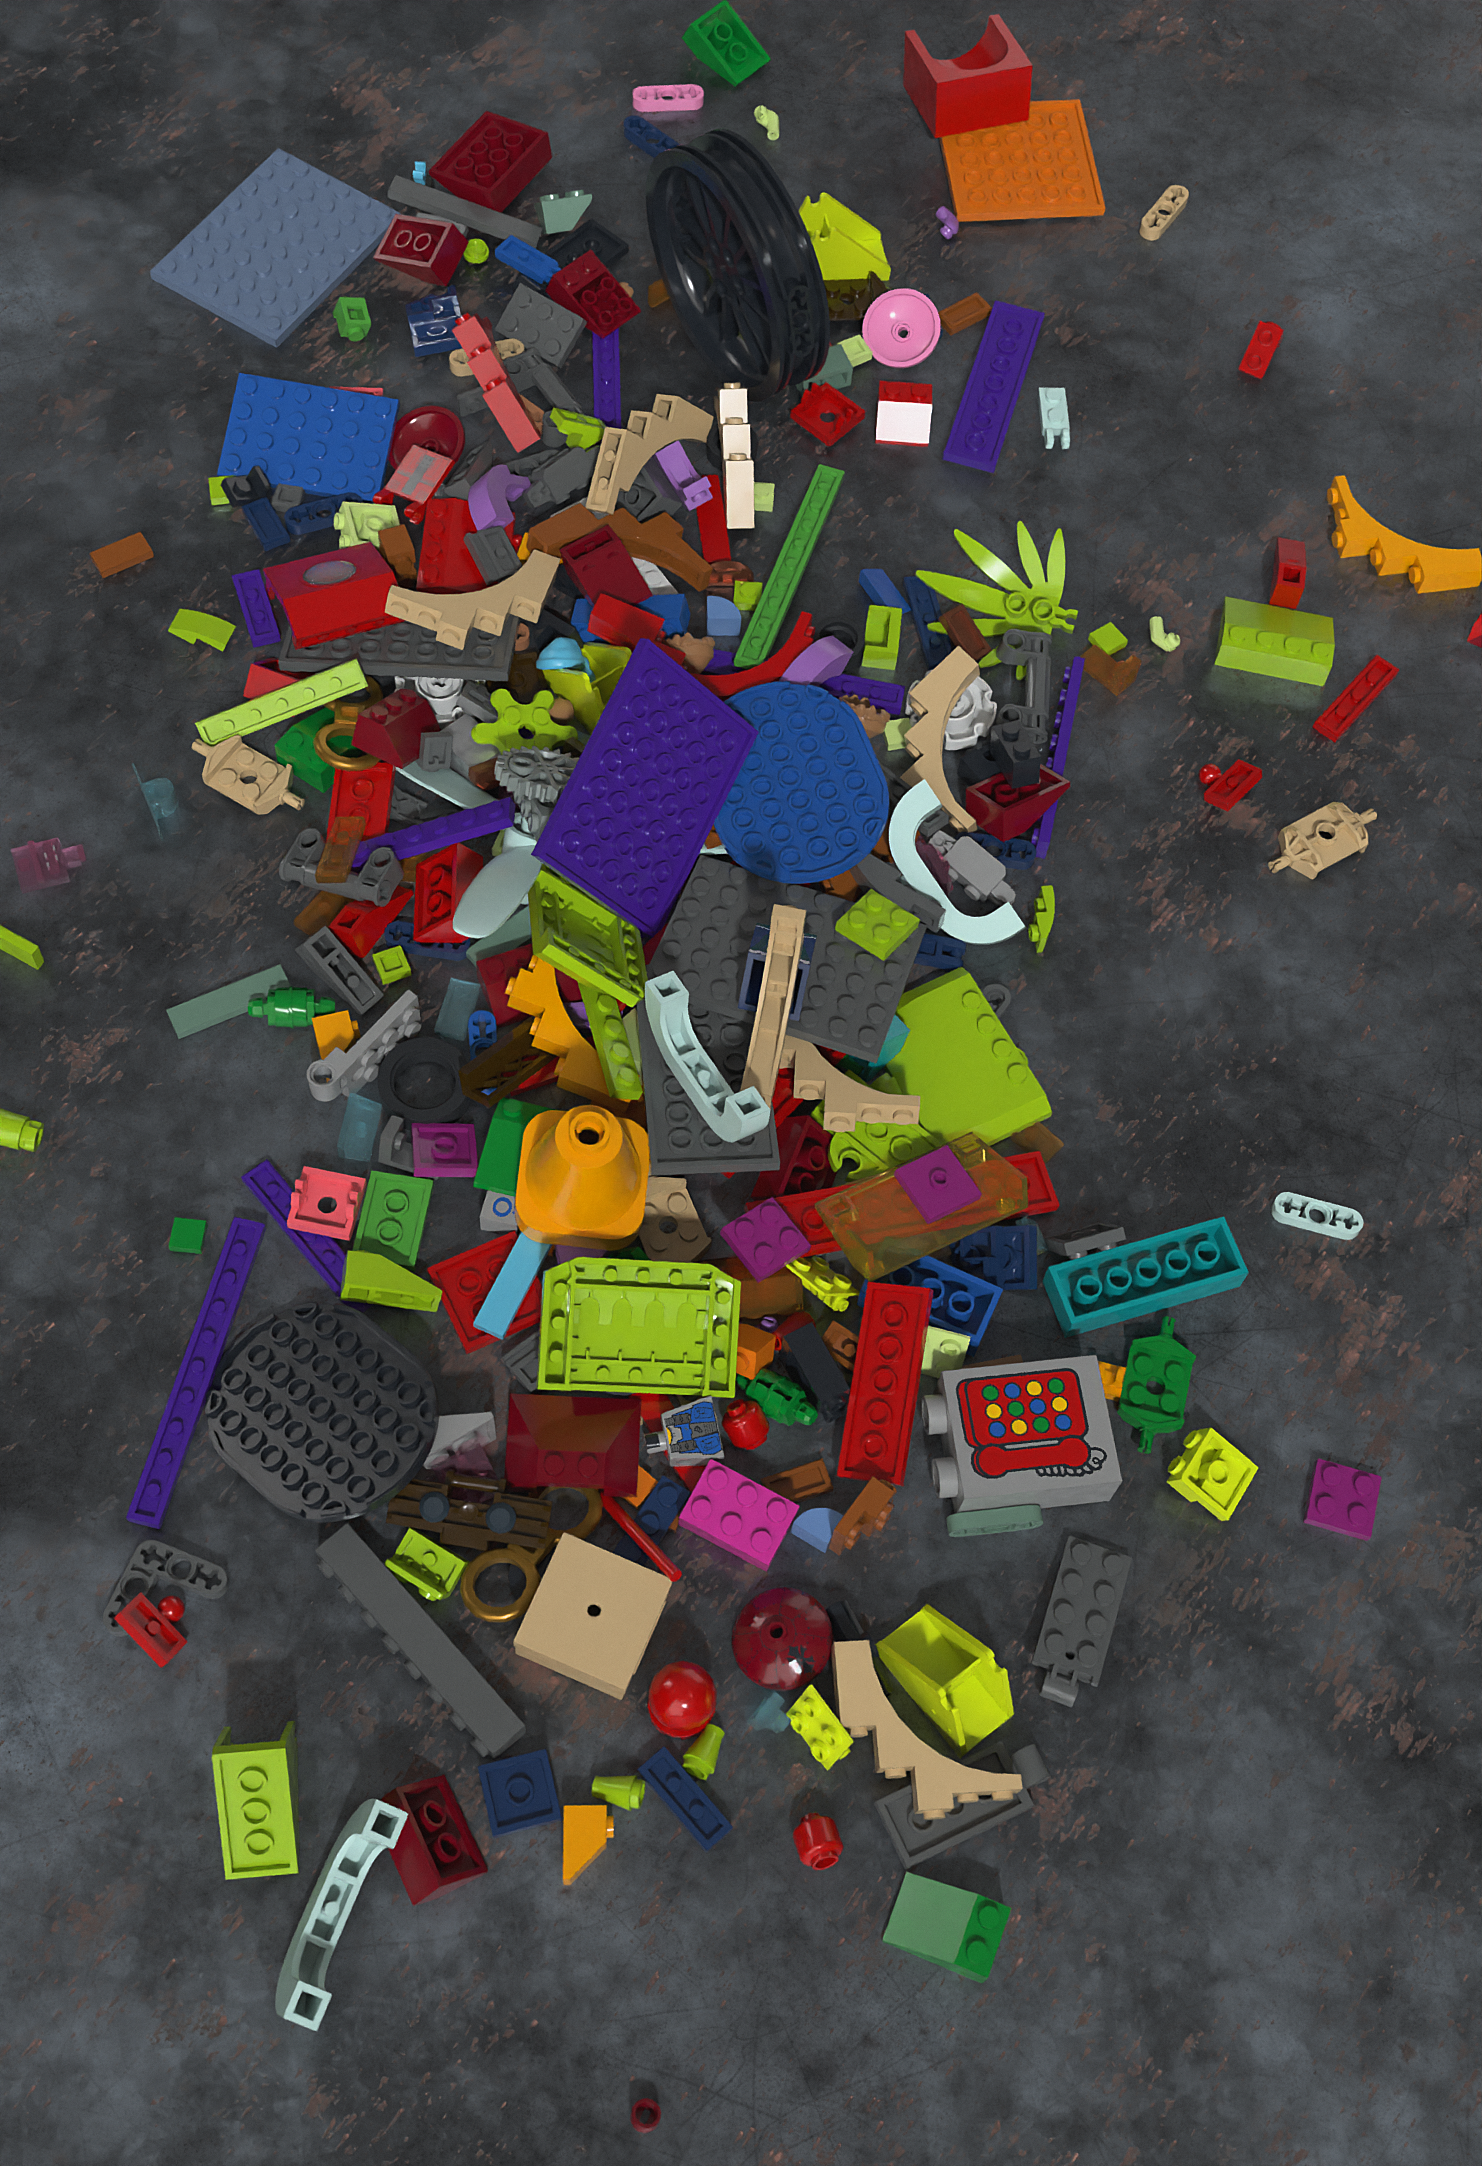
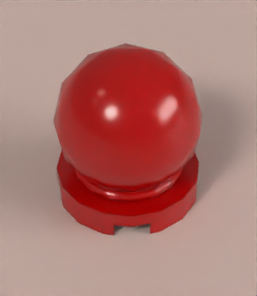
[647,1661,717,1740]

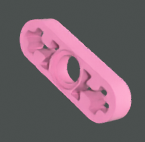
[632,84,704,112]

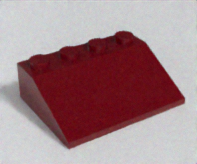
[429,111,552,213]

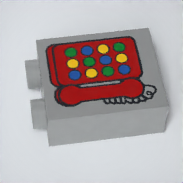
[921,1355,1122,1514]

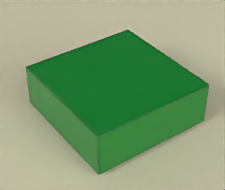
[169,1217,208,1254]

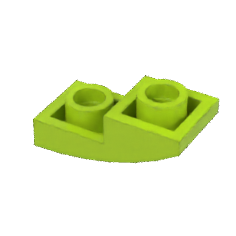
[168,609,236,652]
[1028,885,1055,953]

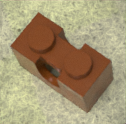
[378,524,417,589]

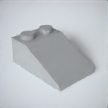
[413,1412,497,1480]

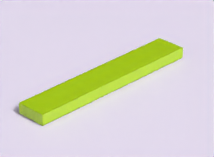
[195,658,369,747]

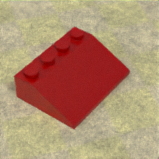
[416,498,516,594]

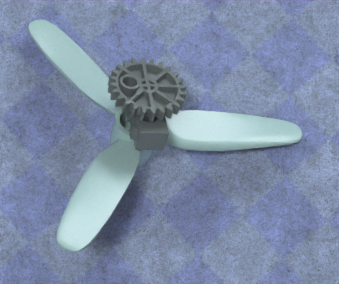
[395,746,727,939]

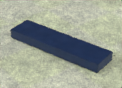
[902,575,953,671]

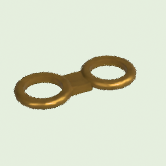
[313,674,383,771]
[460,1486,603,1623]

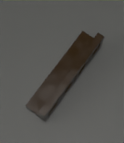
[458,1016,557,1108]

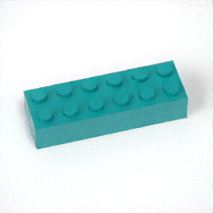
[1042,1216,1249,1338]

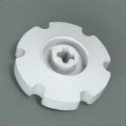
[905,670,997,750]
[394,676,486,730]

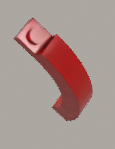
[688,611,815,702]

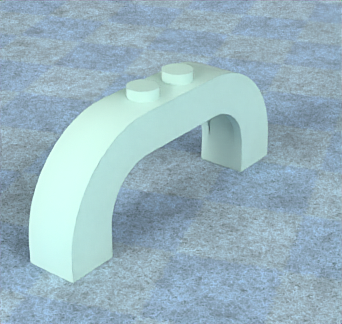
[889,779,1026,945]
[645,971,770,1142]
[275,1799,409,2031]

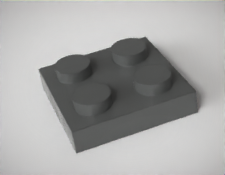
[1044,1222,1126,1259]

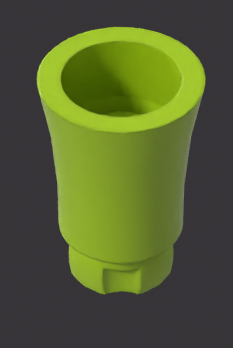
[0,1108,44,1152]

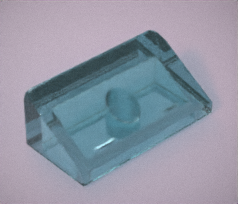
[337,1093,383,1162]

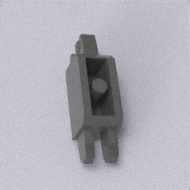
[522,446,601,508]

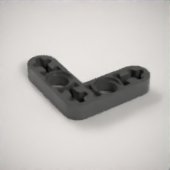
[103,1540,229,1637]

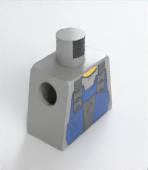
[644,1396,724,1467]

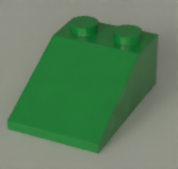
[682,0,771,87]
[274,707,363,793]
[473,1097,556,1197]
[882,1872,1011,1983]

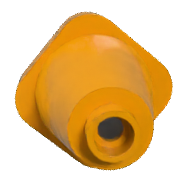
[515,1105,650,1251]

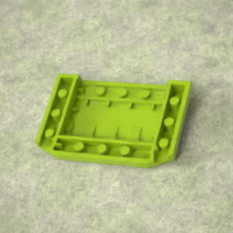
[528,864,648,1008]
[884,967,1052,1161]
[536,1257,741,1398]

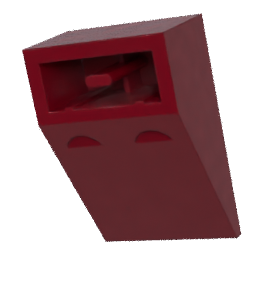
[545,250,642,339]
[559,525,653,608]

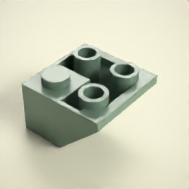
[534,190,592,234]

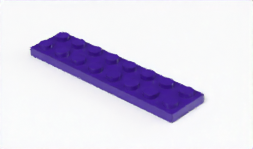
[943,300,1045,473]

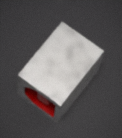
[440,714,501,782]

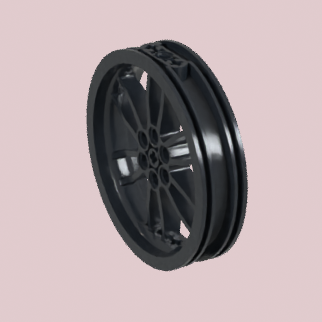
[646,129,830,402]

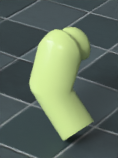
[754,105,779,140]
[1149,616,1180,652]

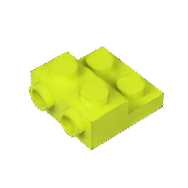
[1167,1427,1259,1521]

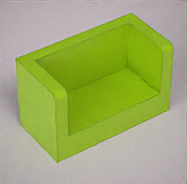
[862,605,902,670]

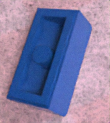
[859,569,911,614]

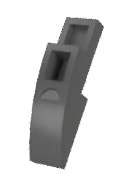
[849,853,946,933]

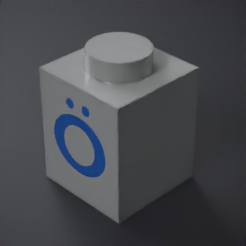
[480,1191,520,1236]

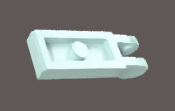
[1037,388,1070,449]

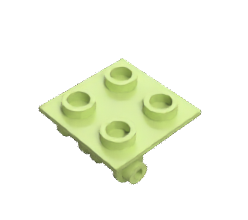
[921,1326,971,1378]

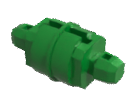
[248,986,336,1029]
[736,1368,818,1426]

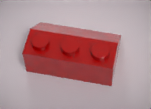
[413,842,483,943]

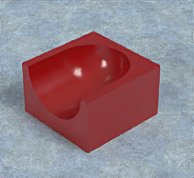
[904,14,1033,138]

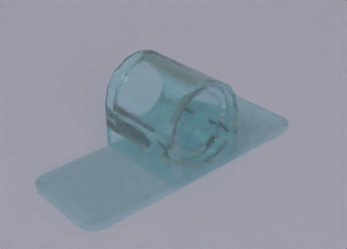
[131,763,178,841]

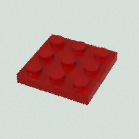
[427,1230,542,1355]

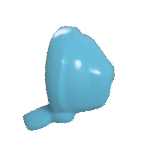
[536,637,596,683]

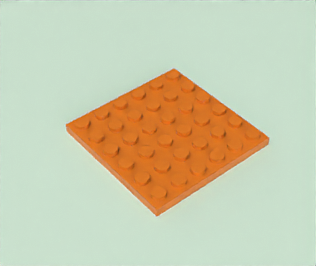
[939,99,1106,222]

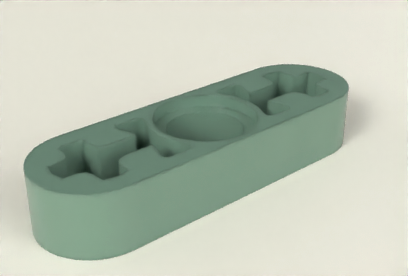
[946,1505,1043,1537]

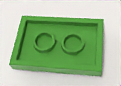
[352,1170,434,1271]

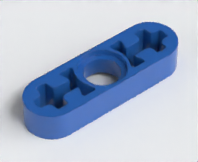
[468,1010,497,1095]

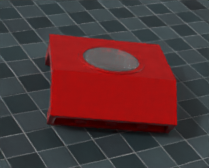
[263,542,405,650]

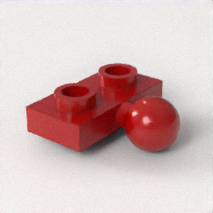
[1199,759,1262,812]
[114,1592,188,1668]

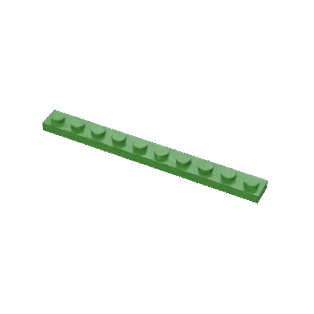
[734,464,845,670]

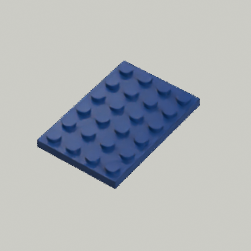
[217,373,400,504]

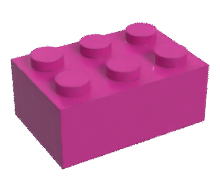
[678,1459,800,1572]

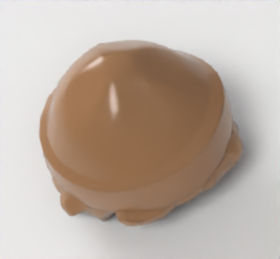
[663,632,715,674]
[839,695,890,739]

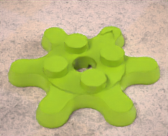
[471,689,579,755]

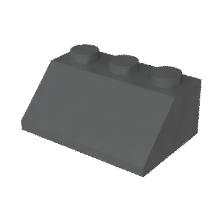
[591,457,683,524]

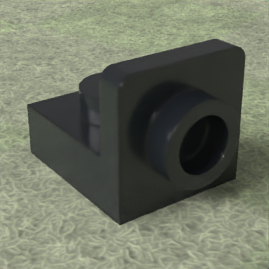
[221,466,270,507]

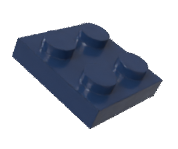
[477,1749,562,1839]

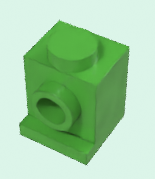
[333,297,371,341]

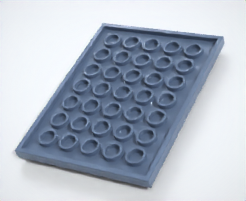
[150,148,401,348]

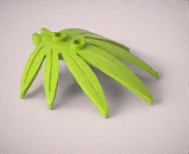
[916,521,1078,680]

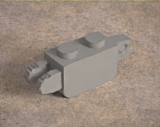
[927,830,1016,908]

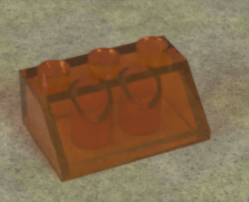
[698,1256,804,1319]

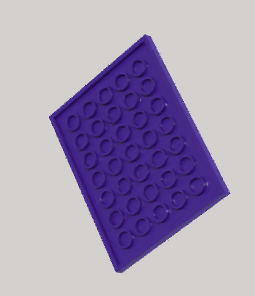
[531,638,759,939]

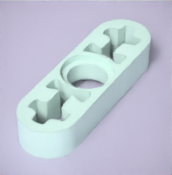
[1271,1192,1363,1240]

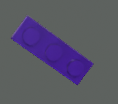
[232,569,281,648]

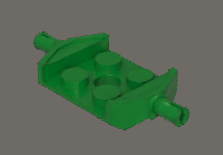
[1117,1316,1196,1454]

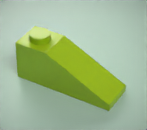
[340,1250,442,1312]

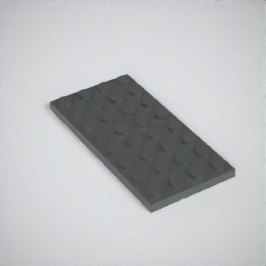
[278,614,521,681]
[636,964,780,1175]

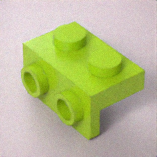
[384,1527,469,1601]

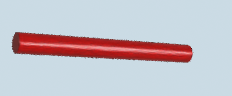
[600,1491,682,1582]

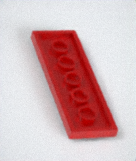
[837,1282,934,1486]

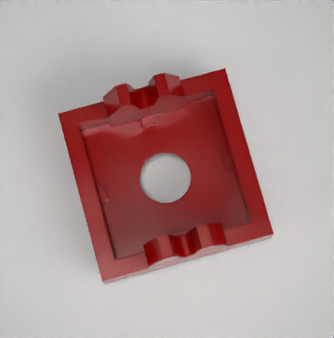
[790,382,866,447]

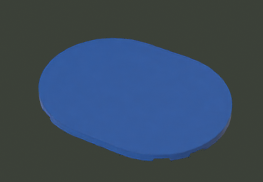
[713,681,889,884]

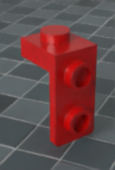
[1239,321,1284,379]

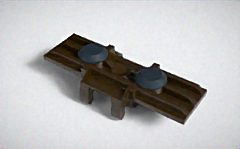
[386,1469,553,1552]

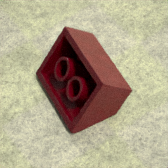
[351,688,442,769]
[476,943,583,1029]
[750,1115,837,1201]
[379,1775,488,1906]

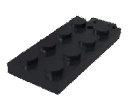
[513,218,629,302]

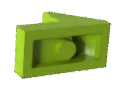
[550,407,606,450]

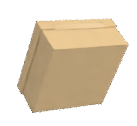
[513,1532,673,1700]

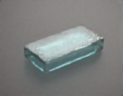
[434,978,481,1041]

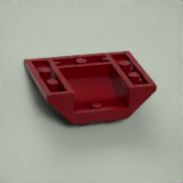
[504,1394,641,1498]

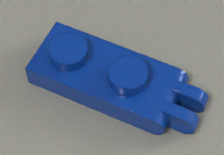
[495,235,561,284]

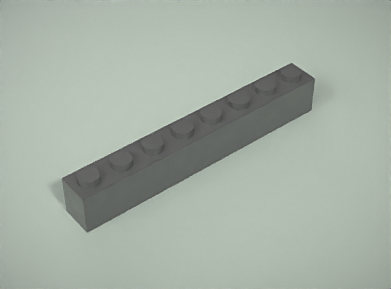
[315,1523,526,1761]

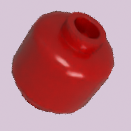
[721,1399,770,1450]
[792,1813,844,1870]

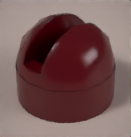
[630,2098,661,2134]

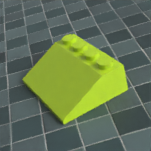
[1214,596,1335,686]

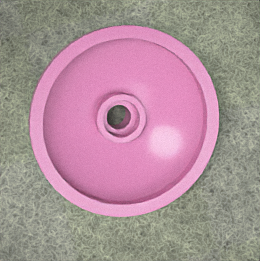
[862,289,941,368]

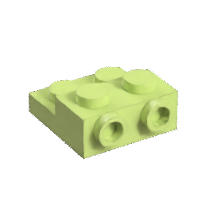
[334,502,400,553]

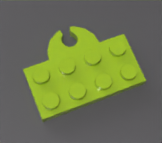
[810,1069,944,1182]

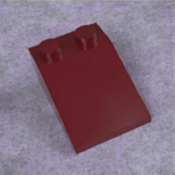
[373,214,469,286]
[966,764,1070,842]

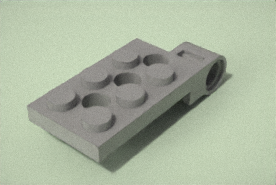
[307,989,421,1102]

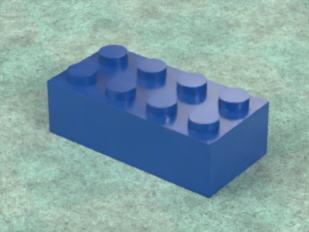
[857,1237,1003,1357]

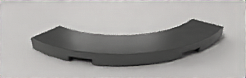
[379,761,491,838]

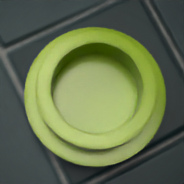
[463,238,489,263]

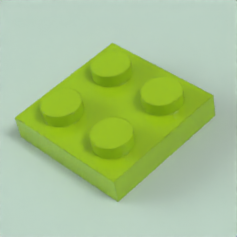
[835,889,920,961]

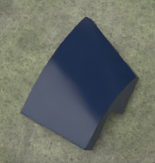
[405,285,462,357]
[940,1225,1037,1290]

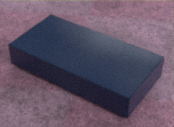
[241,497,290,552]

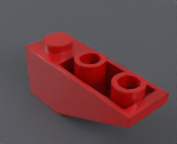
[1269,537,1307,609]
[328,886,414,958]

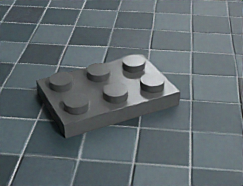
[494,283,587,369]

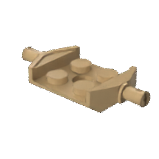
[192,734,305,815]
[1268,802,1377,880]
[638,1163,712,1263]

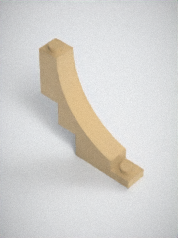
[585,394,714,515]

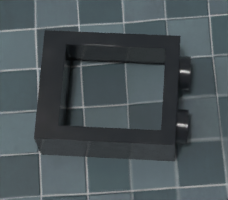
[779,1322,850,1424]

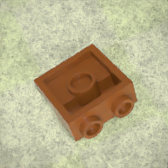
[829,1476,897,1556]

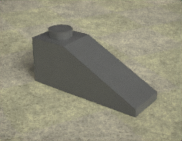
[444,440,492,501]
[294,925,384,1015]

